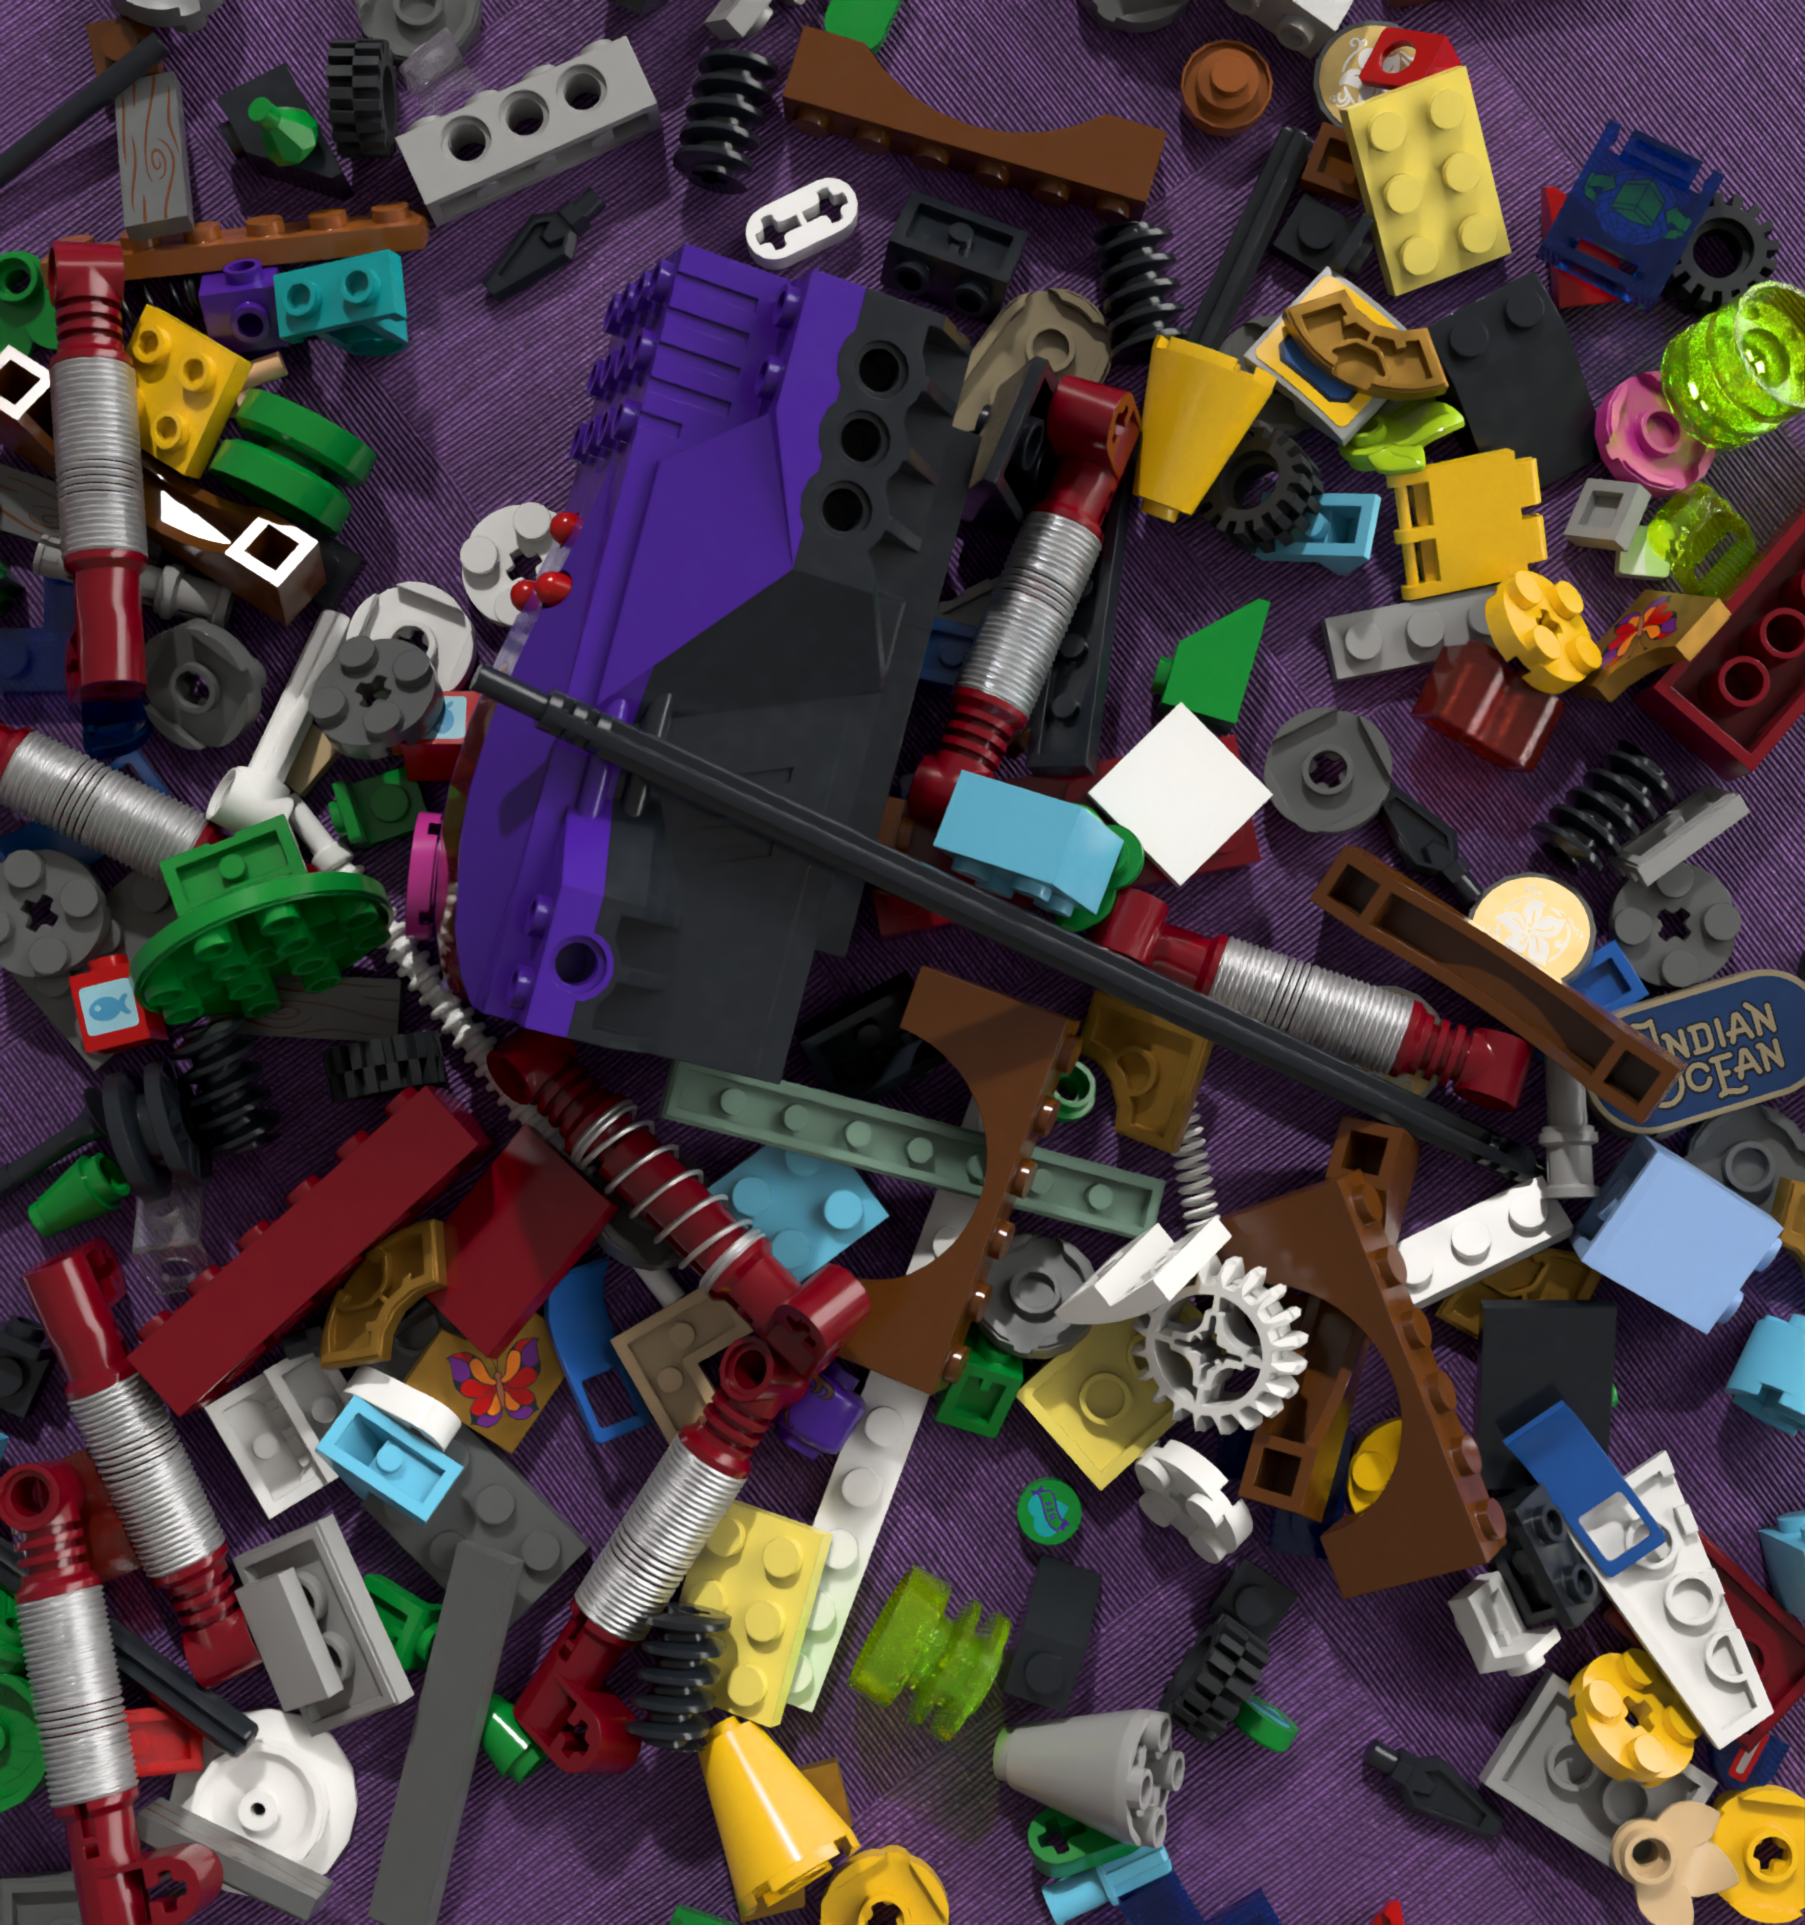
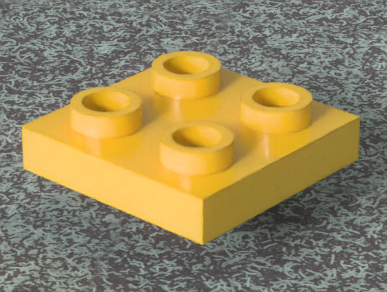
[125,304,253,479]

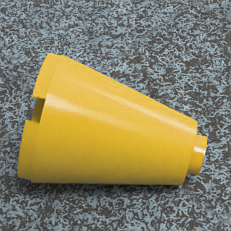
[1132,335,1277,524]
[698,1715,861,1916]

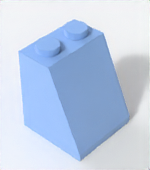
[1568,1133,1784,1334]

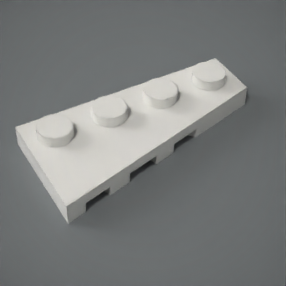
[1566,1450,1774,1750]

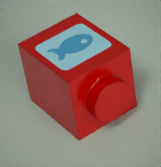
[391,691,480,781]
[68,954,168,1056]

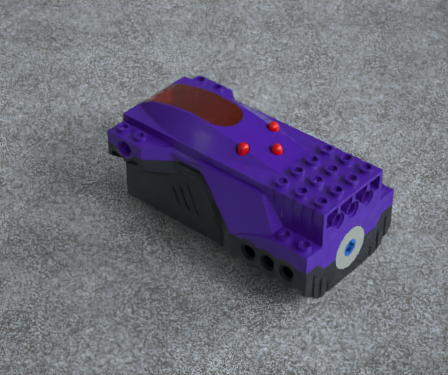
[435,243,982,1085]

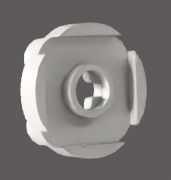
[460,502,557,629]
[346,581,477,700]
[1134,1439,1253,1564]

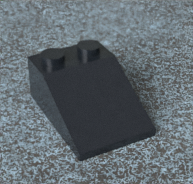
[1425,270,1601,491]
[961,355,1059,541]

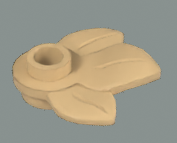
[1610,1800,1739,1925]

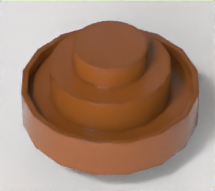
[1179,39,1273,137]

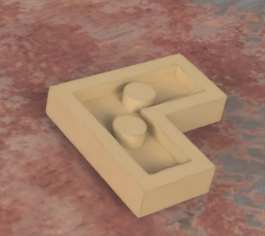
[610,1288,754,1445]

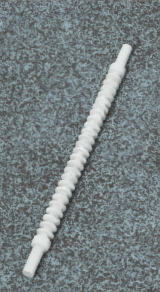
[288,792,685,1308]

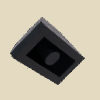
[217,63,355,201]
[999,1552,1102,1713]

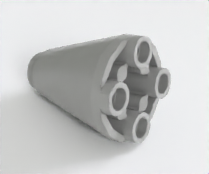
[993,1709,1185,1849]

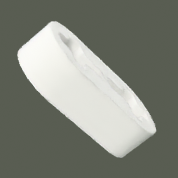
[746,178,858,270]
[340,1365,461,1453]

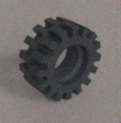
[326,39,400,158]
[1651,193,1779,319]
[1199,427,1323,554]
[322,1030,448,1103]
[1158,1613,1270,1745]

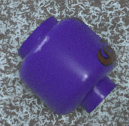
[773,1361,866,1460]

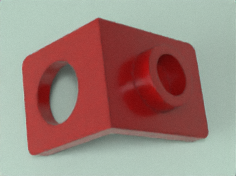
[1359,27,1472,90]

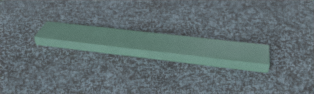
[657,1059,1166,1239]

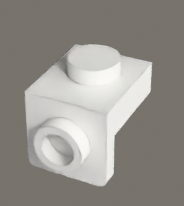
[1448,1571,1561,1677]

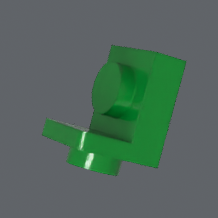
[328,767,430,850]
[935,1326,1023,1439]
[363,1574,443,1670]

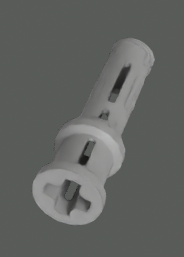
[33,534,236,630]
[1538,1054,1601,1199]

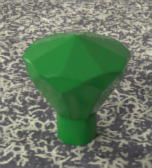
[248,97,318,167]

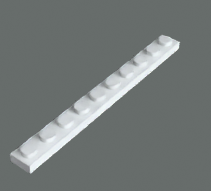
[786,1094,985,1713]

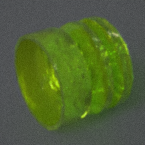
[1660,280,1805,451]
[847,1563,1012,1744]

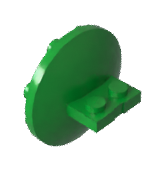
[128,814,394,1025]

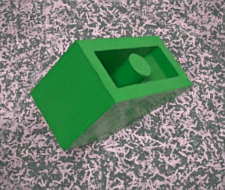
[1149,598,1271,733]

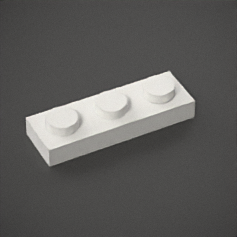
[1396,1175,1574,1309]

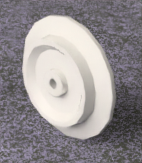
[170,1707,359,1896]

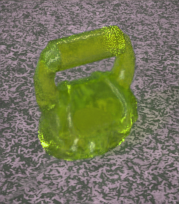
[1647,482,1756,598]

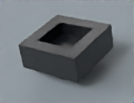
[304,524,368,611]
[1205,1554,1298,1643]

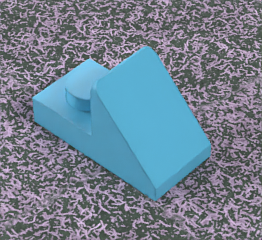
[1251,493,1381,575]
[315,1395,464,1527]

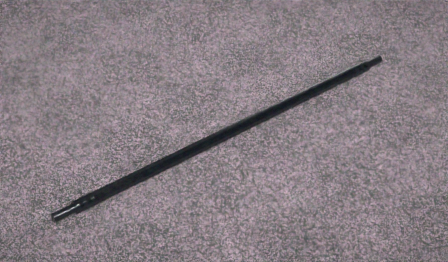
[469,663,1574,1201]

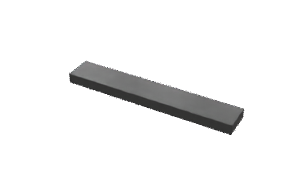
[368,1539,524,1925]

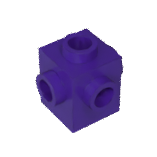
[198,259,291,358]

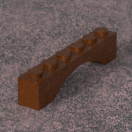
[782,25,1168,224]
[0,345,327,627]
[1309,845,1688,1125]
[1238,1115,1422,1523]

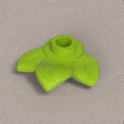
[1337,396,1465,475]

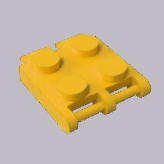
[1386,448,1548,600]

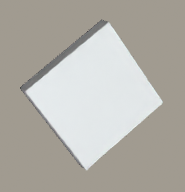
[1086,702,1273,888]

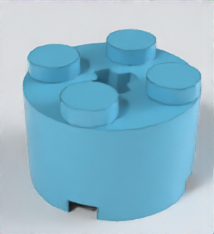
[1724,1314,1805,1437]

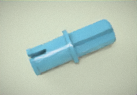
[1041,1844,1172,1925]

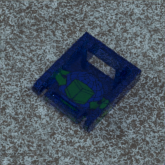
[1536,119,1726,313]

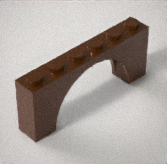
[809,965,1083,1395]
[1215,1168,1507,1599]

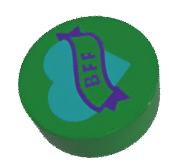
[1016,1477,1082,1545]
[1233,1695,1299,1753]

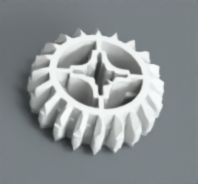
[1130,1255,1309,1435]

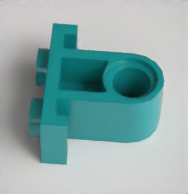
[273,249,409,357]

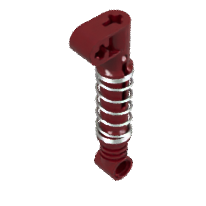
[486,1027,872,1384]

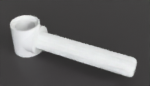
[206,609,351,833]

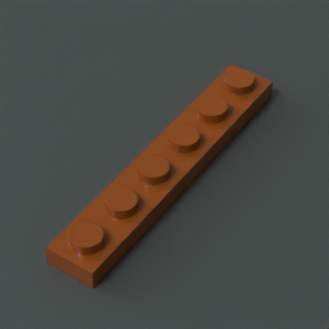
[40,201,431,289]

